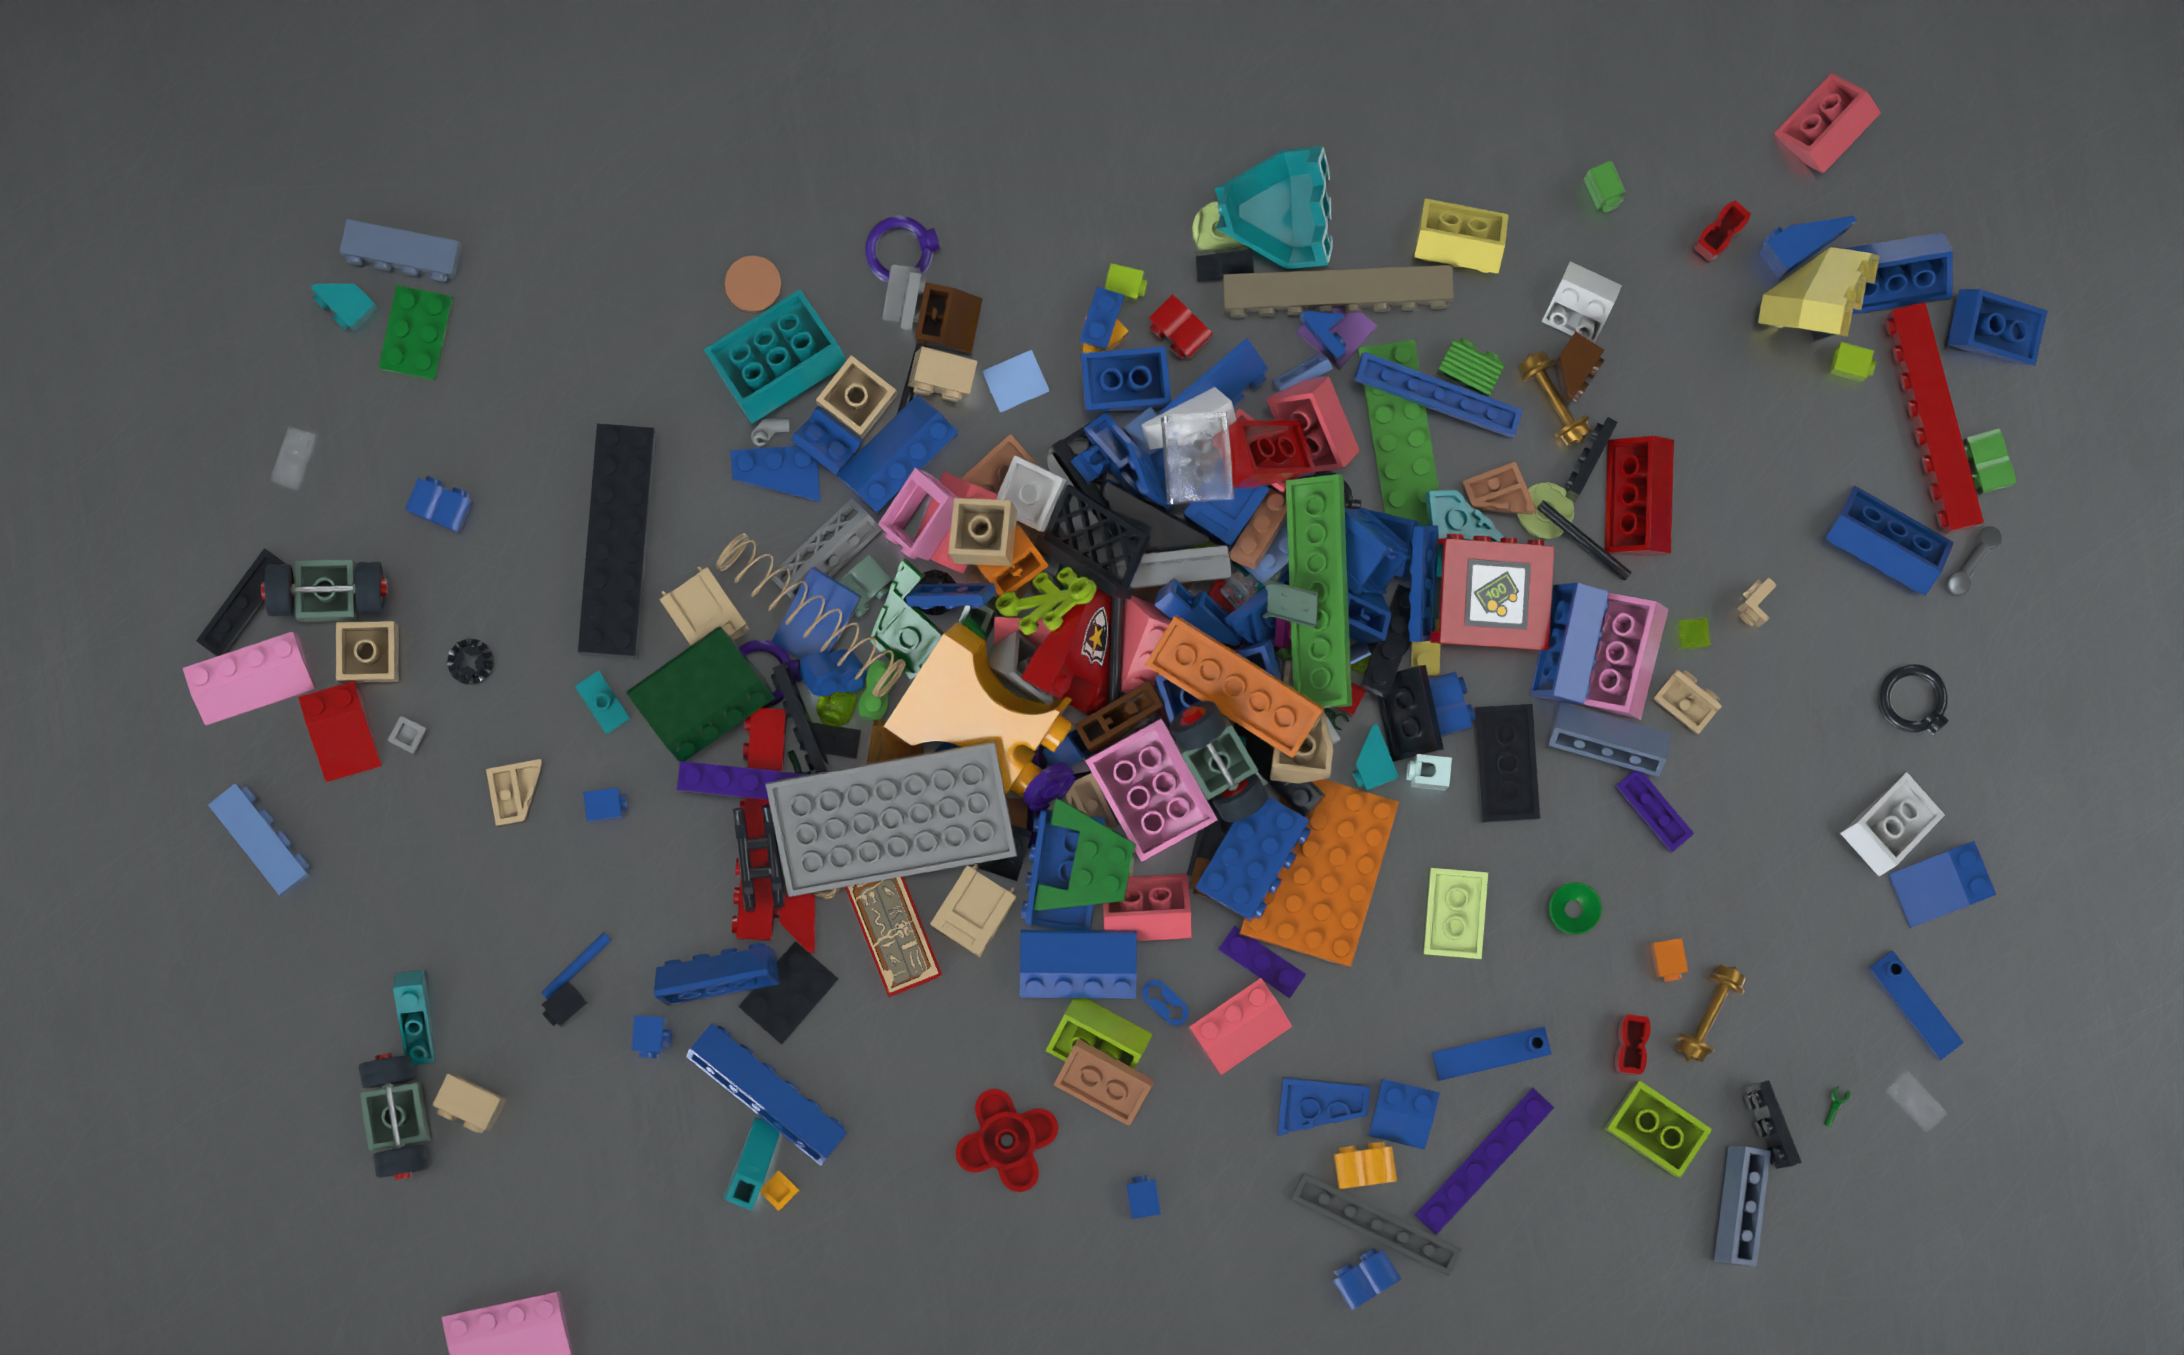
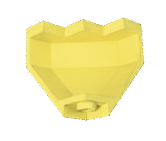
[1758,247,1880,337]

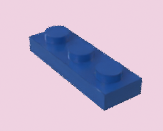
[906,583,996,609]

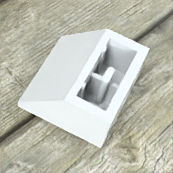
[1542,261,1622,343]

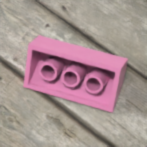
[182,631,315,726]

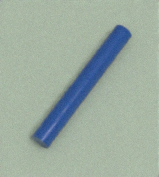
[541,932,611,999]

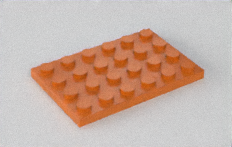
[1239,779,1399,968]

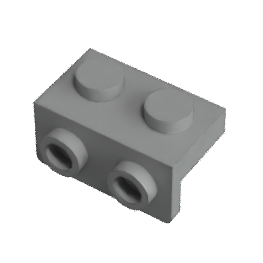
[882,264,925,330]

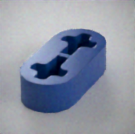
[1142,980,1189,1026]

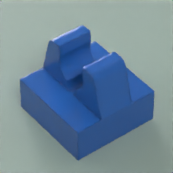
[1070,444,1111,484]

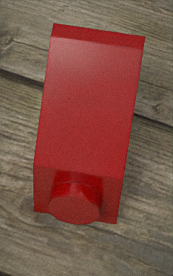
[774,894,816,953]

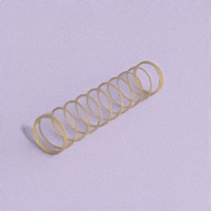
[716,533,906,698]

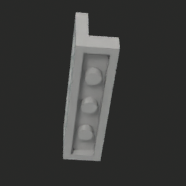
[770,498,882,602]
[1116,545,1232,589]

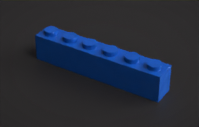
[686,1023,847,1166]

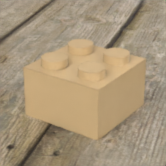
[908,347,978,403]
[816,355,897,440]
[948,498,1017,566]
[336,621,399,683]
[433,1073,507,1133]

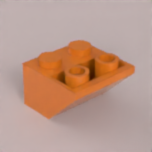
[975,522,1049,597]

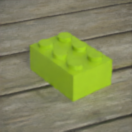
[1604,1080,1713,1178]

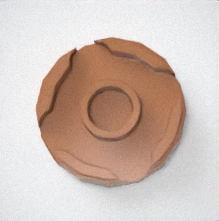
[724,255,782,313]

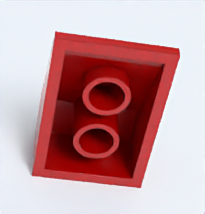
[1215,420,1316,488]
[298,681,382,783]

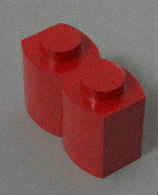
[1694,200,1751,262]
[1148,294,1213,361]
[1614,1014,1651,1075]

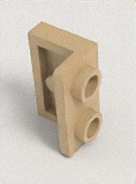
[1737,577,1777,628]
[1653,670,1722,735]

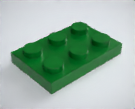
[378,285,453,381]

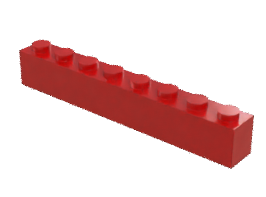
[1885,302,1984,534]
[731,708,787,942]

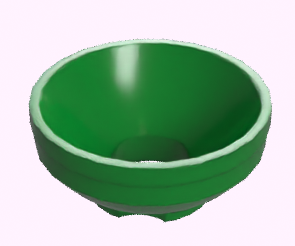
[1549,882,1602,935]

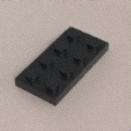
[1474,704,1540,823]

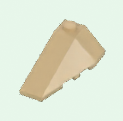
[1270,660,1333,784]

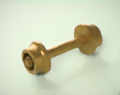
[1519,350,1592,446]
[1677,964,1746,1063]

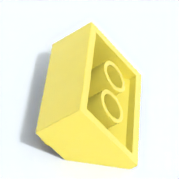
[1414,198,1509,274]

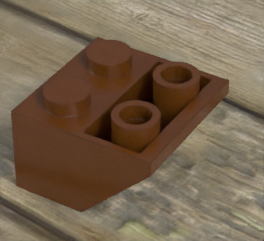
[915,282,983,355]
[1554,331,1605,406]

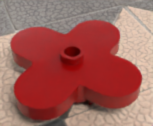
[955,1089,1058,1192]

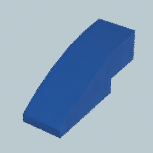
[1084,412,1147,498]
[1154,578,1241,646]

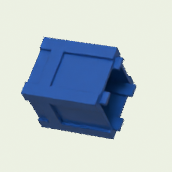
[1183,457,1270,547]
[1345,507,1413,595]

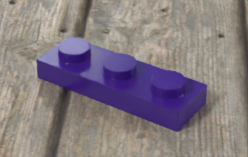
[1615,770,1694,852]
[1218,925,1306,999]

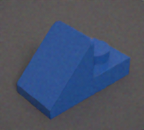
[1300,311,1346,363]

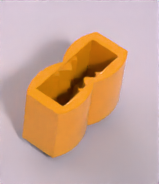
[1333,1142,1397,1189]

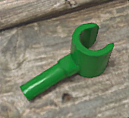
[1824,1086,1850,1127]

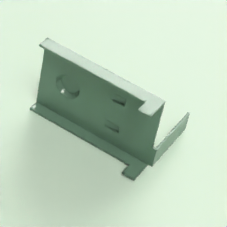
[1262,570,1317,628]

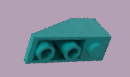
[393,970,435,1066]
[722,1117,780,1211]

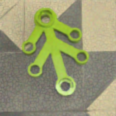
[995,567,1097,635]

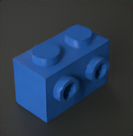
[632,1015,672,1059]

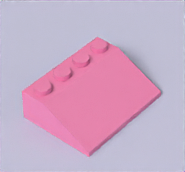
[1575,593,1669,720]
[1085,718,1218,862]
[442,1291,573,1355]

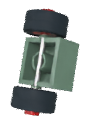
[261,559,388,622]
[1170,701,1268,822]
[358,1053,431,1180]

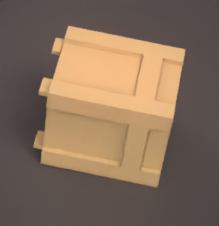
[659,566,750,645]
[930,864,1017,957]

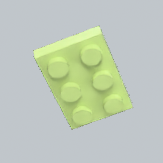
[1423,868,1488,960]

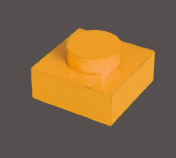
[760,1170,800,1211]

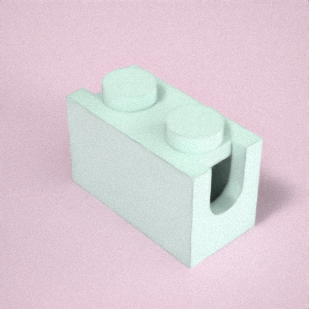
[1406,754,1452,791]

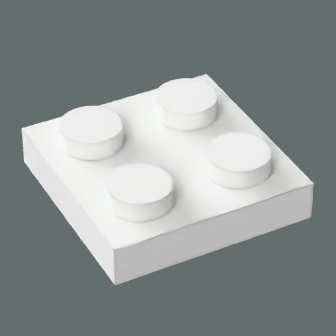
[996,456,1067,532]

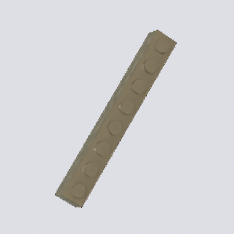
[1222,265,1454,318]

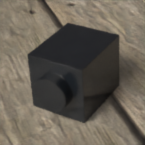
[541,982,589,1027]

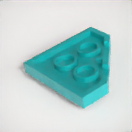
[1425,490,1509,578]

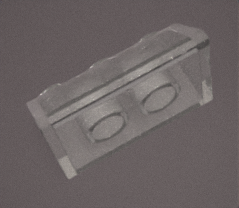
[1161,412,1234,505]

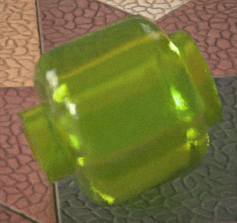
[816,691,857,727]

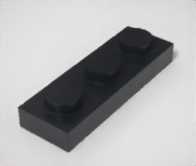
[1565,417,1618,502]

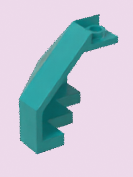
[1214,146,1333,269]

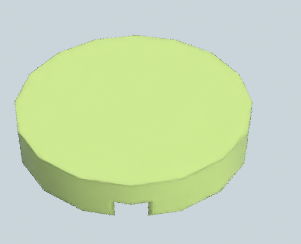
[1192,201,1244,251]
[1517,482,1574,540]

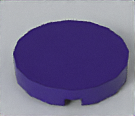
[1023,763,1075,811]

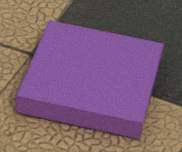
[1296,308,1377,370]

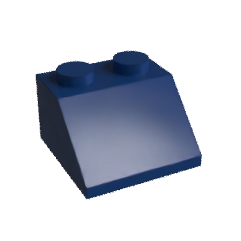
[1368,1079,1440,1150]

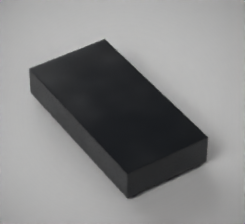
[1195,246,1254,281]

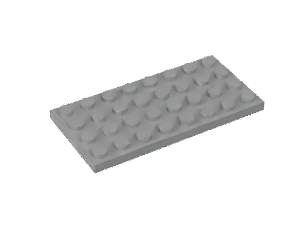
[766,741,1017,897]

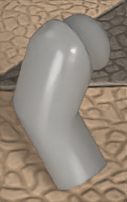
[751,418,790,447]

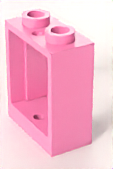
[878,468,959,561]

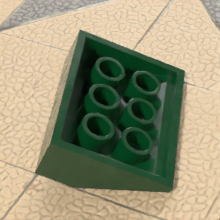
[626,626,775,762]

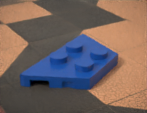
[1225,570,1289,646]

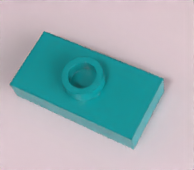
[575,670,631,735]

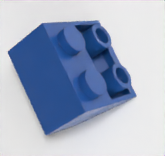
[1348,588,1392,644]

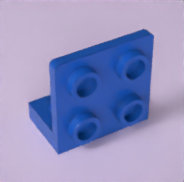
[1127,442,1197,510]

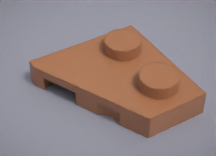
[1462,461,1536,515]

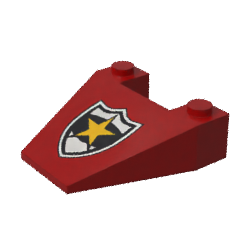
[1021,588,1111,716]

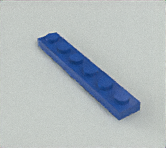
[1353,352,1523,438]

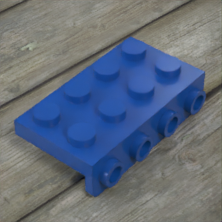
[1195,796,1311,922]
[1021,809,1107,930]

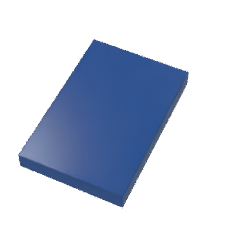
[771,567,862,659]

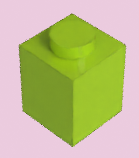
[1104,263,1148,303]
[1829,342,1876,382]

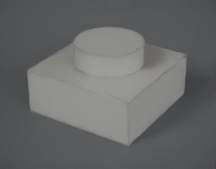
[387,715,427,754]

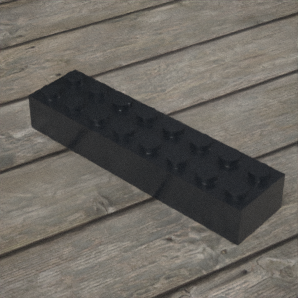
[578,423,657,659]

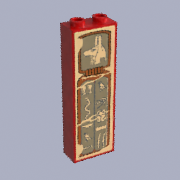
[845,877,943,997]

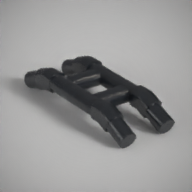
[733,804,785,912]

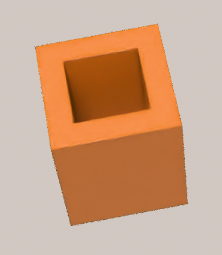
[1650,938,1688,982]

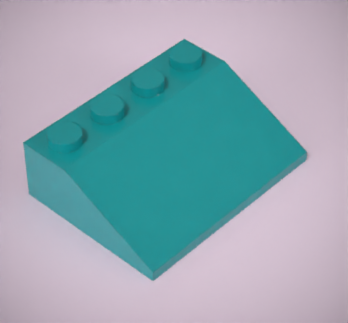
[703,289,847,424]

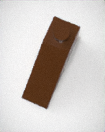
[1074,681,1164,754]

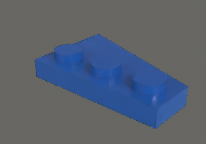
[731,446,821,503]
[1277,1077,1370,1136]

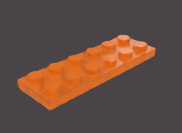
[1145,615,1324,758]

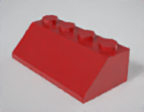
[1605,436,1674,555]

